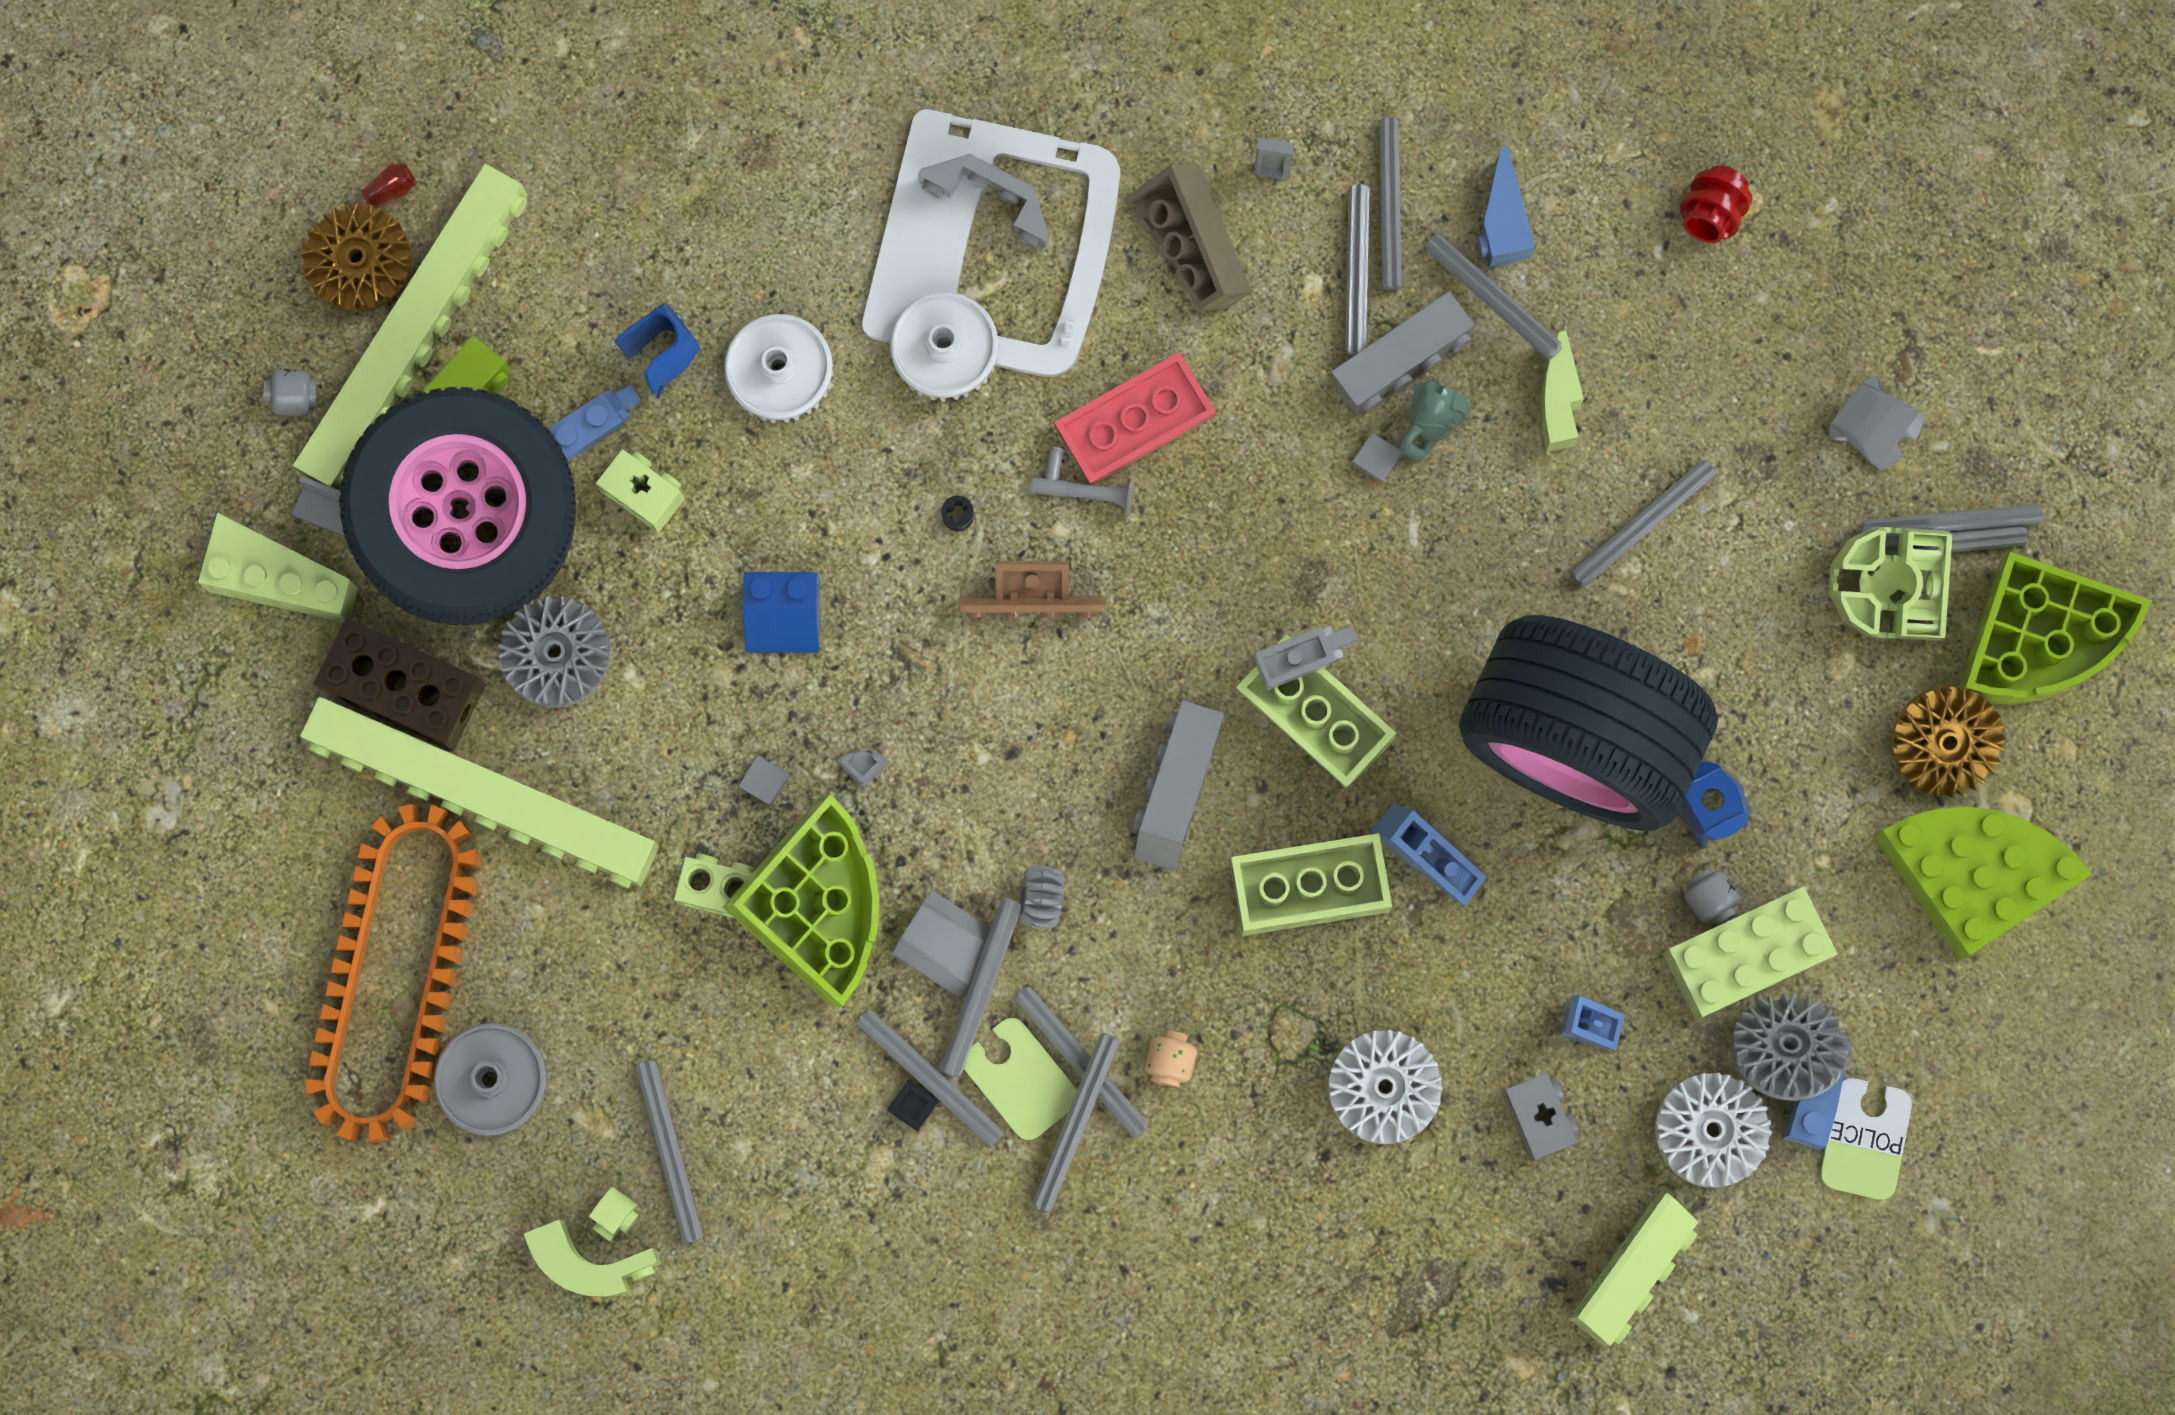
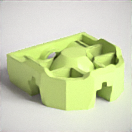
[1829,527,1953,641]

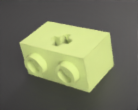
[596,449,685,534]

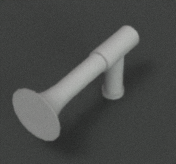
[1031,447,1134,516]

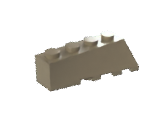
[1123,164,1252,311]

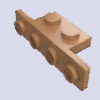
[958,561,1106,618]

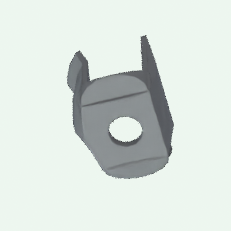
[1829,376,1924,471]

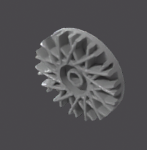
[498,596,611,708]
[1732,993,1848,1101]
[434,1023,549,1137]

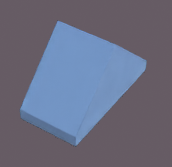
[1559,995,1625,1051]

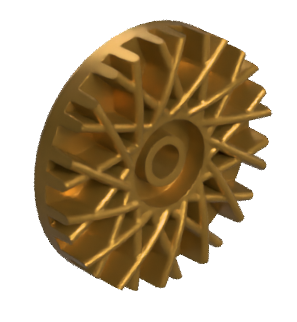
[301,203,412,312]
[1891,685,2006,798]

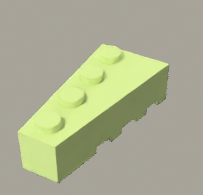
[198,513,359,622]

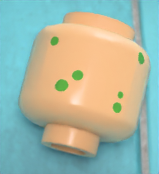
[1144,1030,1197,1088]

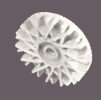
[890,292,999,402]
[724,314,834,423]
[1328,1030,1442,1144]
[1655,1073,1772,1188]

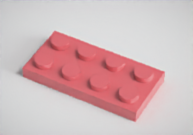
[1054,352,1216,485]

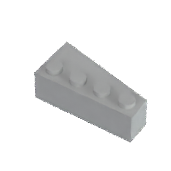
[1133,700,1225,871]

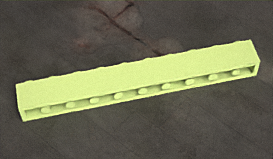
[293,163,528,491]
[300,697,659,889]

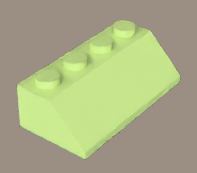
[1236,634,1397,788]
[1568,1193,1698,1347]

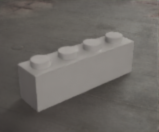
[1329,291,1475,415]

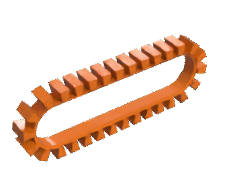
[306,803,481,1144]

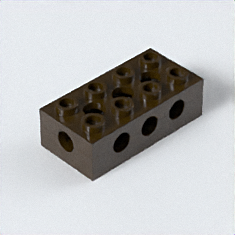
[313,618,486,751]

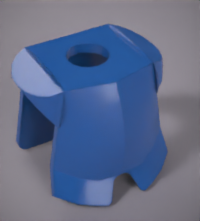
[615,303,700,399]
[1680,762,1749,849]

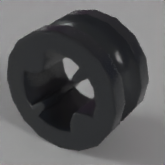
[941,495,975,532]

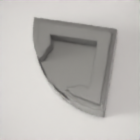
[837,751,889,789]

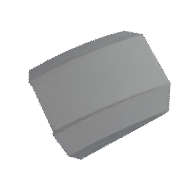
[892,891,990,998]

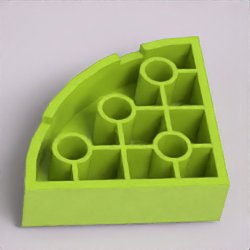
[1959,551,2152,705]
[723,794,879,1007]
[1874,806,2092,961]

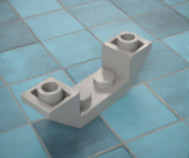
[918,154,1049,248]

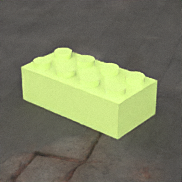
[1230,833,1392,936]
[1663,886,1838,1022]

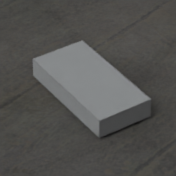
[1254,137,1294,180]

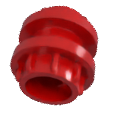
[1679,165,1753,243]

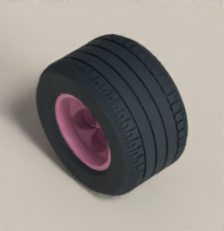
[339,387,576,626]
[1459,615,1718,831]

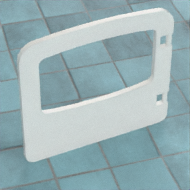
[862,109,1120,377]

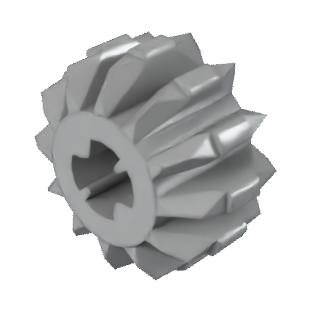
[1018,865,1065,929]

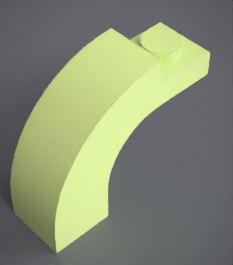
[524,1220,662,1297]

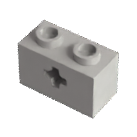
[1502,1072,1579,1162]

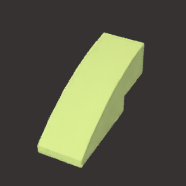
[1541,331,1584,452]

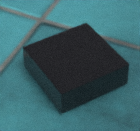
[887,1079,940,1132]

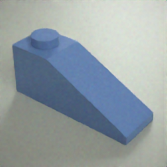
[1477,146,1535,267]
[1371,803,1487,906]
[1781,1042,1850,1151]

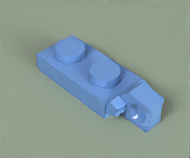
[548,385,641,462]

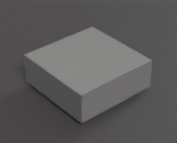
[1352,432,1402,484]
[738,756,790,807]

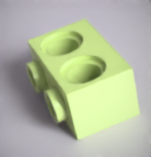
[674,854,754,918]

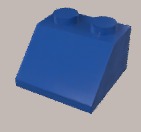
[743,572,821,653]

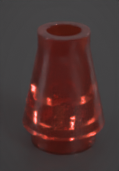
[361,161,417,207]

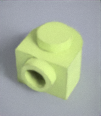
[589,1187,639,1241]

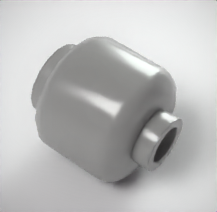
[263,368,316,417]
[1684,868,1740,926]

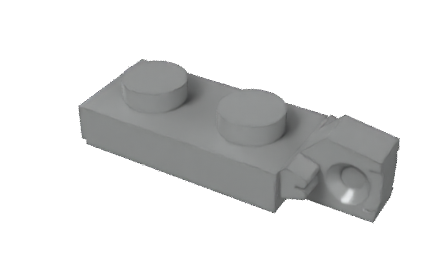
[1253,626,1358,691]

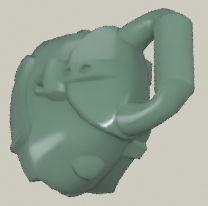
[1400,380,1470,462]

